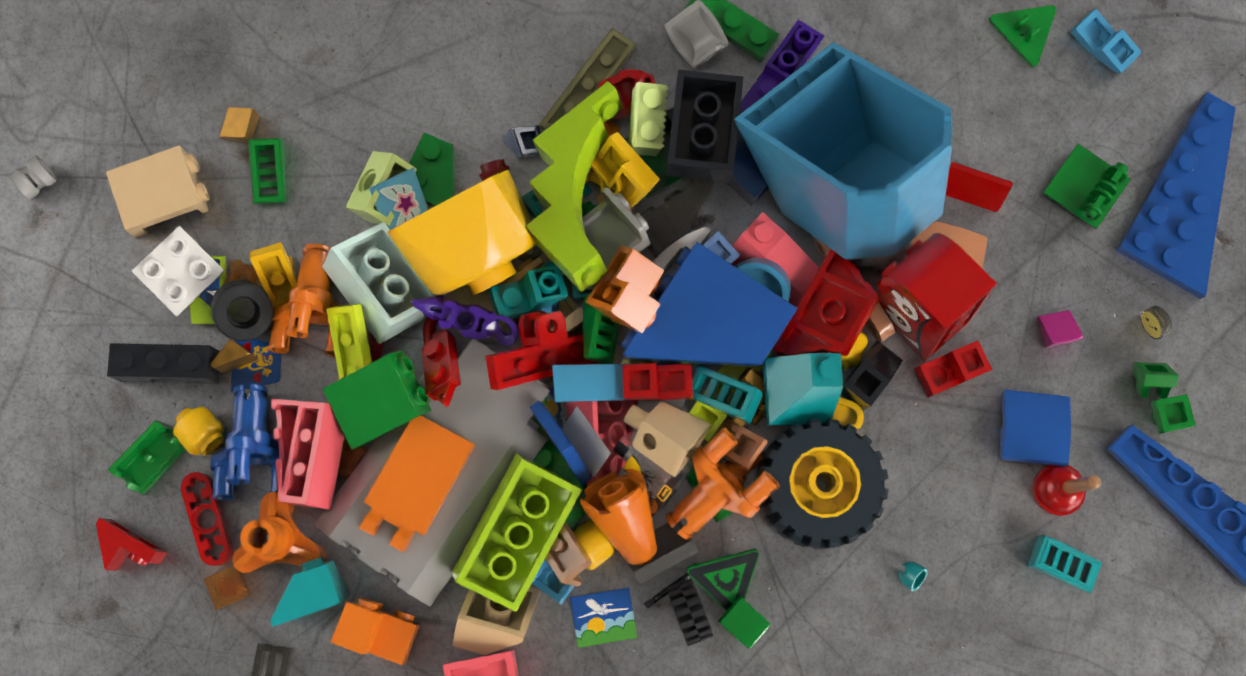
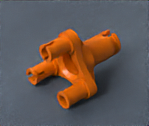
[267,243,340,358]
[666,427,780,540]
[233,492,326,573]

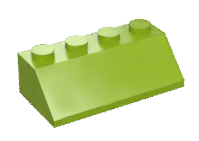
[452,452,582,612]

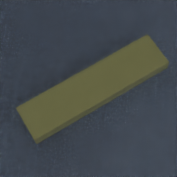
[539,28,637,131]

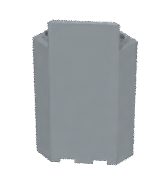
[315,339,550,606]

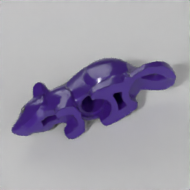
[411,295,518,346]

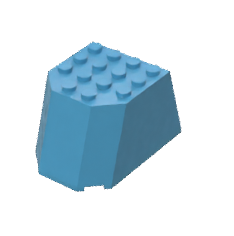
[734,42,952,260]

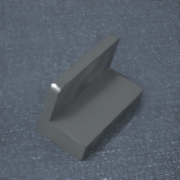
[628,521,699,585]

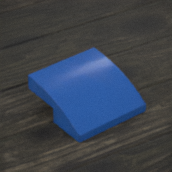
[999,390,1071,467]

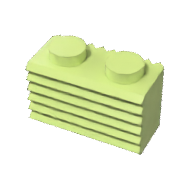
[628,82,669,156]

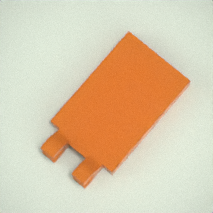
[359,416,475,552]

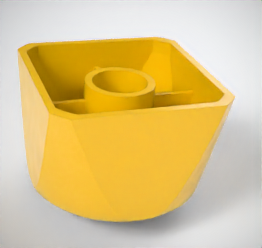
[388,169,536,296]

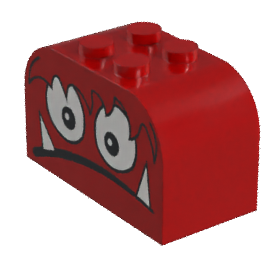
[876,233,997,362]

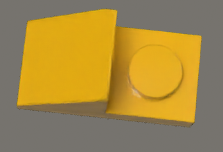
[250,242,298,308]

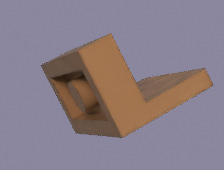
[546,521,592,587]

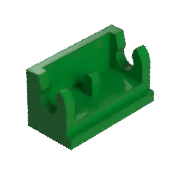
[107,420,186,495]

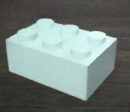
[322,222,436,344]

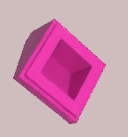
[1037,310,1083,348]

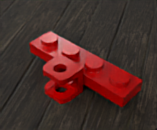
[485,310,602,390]

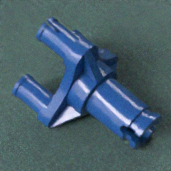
[210,384,280,501]

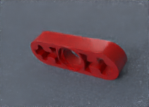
[180,472,234,566]

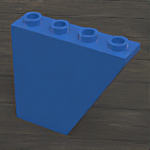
[620,242,798,367]

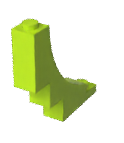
[526,82,623,292]

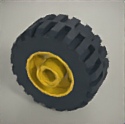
[755,418,889,549]

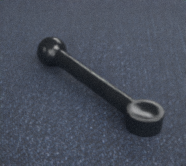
[643,563,698,609]

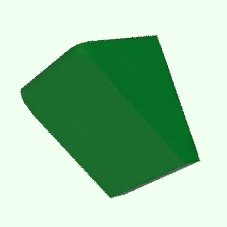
[718,596,771,649]

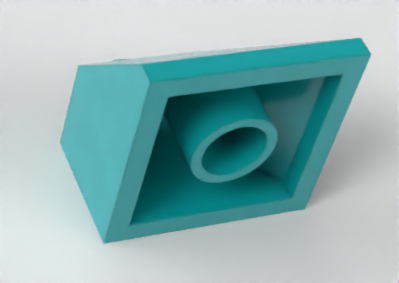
[763,353,843,426]
[270,557,350,627]

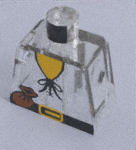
[613,435,694,518]

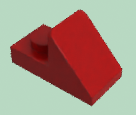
[96,518,167,571]

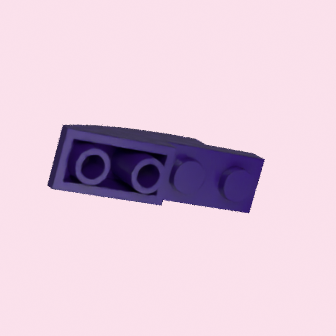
[740,19,824,114]

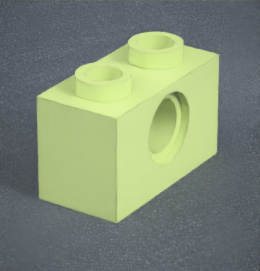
[345,151,417,226]

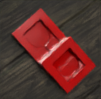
[914,340,993,398]
[622,363,694,400]

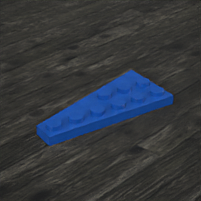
[1116,92,1236,299]

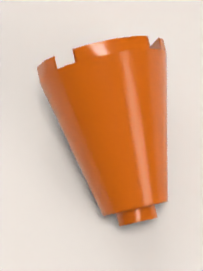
[580,469,657,566]

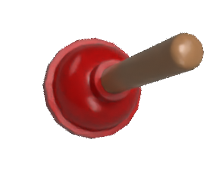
[1032,465,1101,516]

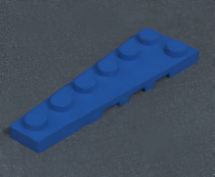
[1106,425,1246,587]

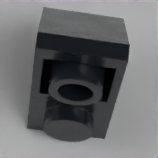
[841,340,903,411]

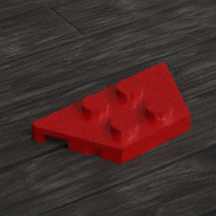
[773,249,879,356]

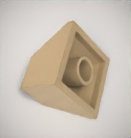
[452,586,540,655]

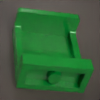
[322,351,431,449]

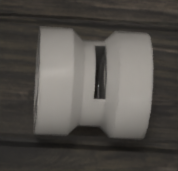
[9,155,58,200]

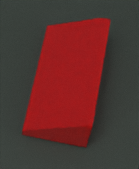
[945,162,1013,212]

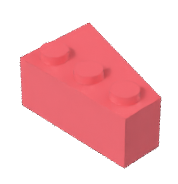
[271,399,345,510]

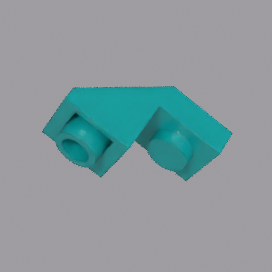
[488,265,568,322]

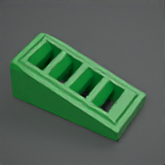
[248,138,286,204]
[583,294,620,364]

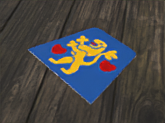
[231,339,281,392]

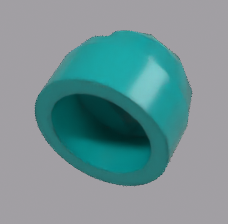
[898,561,928,591]

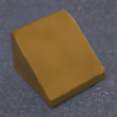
[219,107,260,144]
[210,339,258,373]

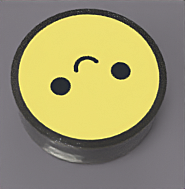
[1140,305,1172,340]

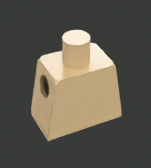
[624,402,711,477]

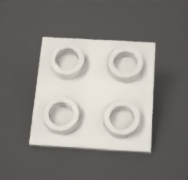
[132,226,225,316]

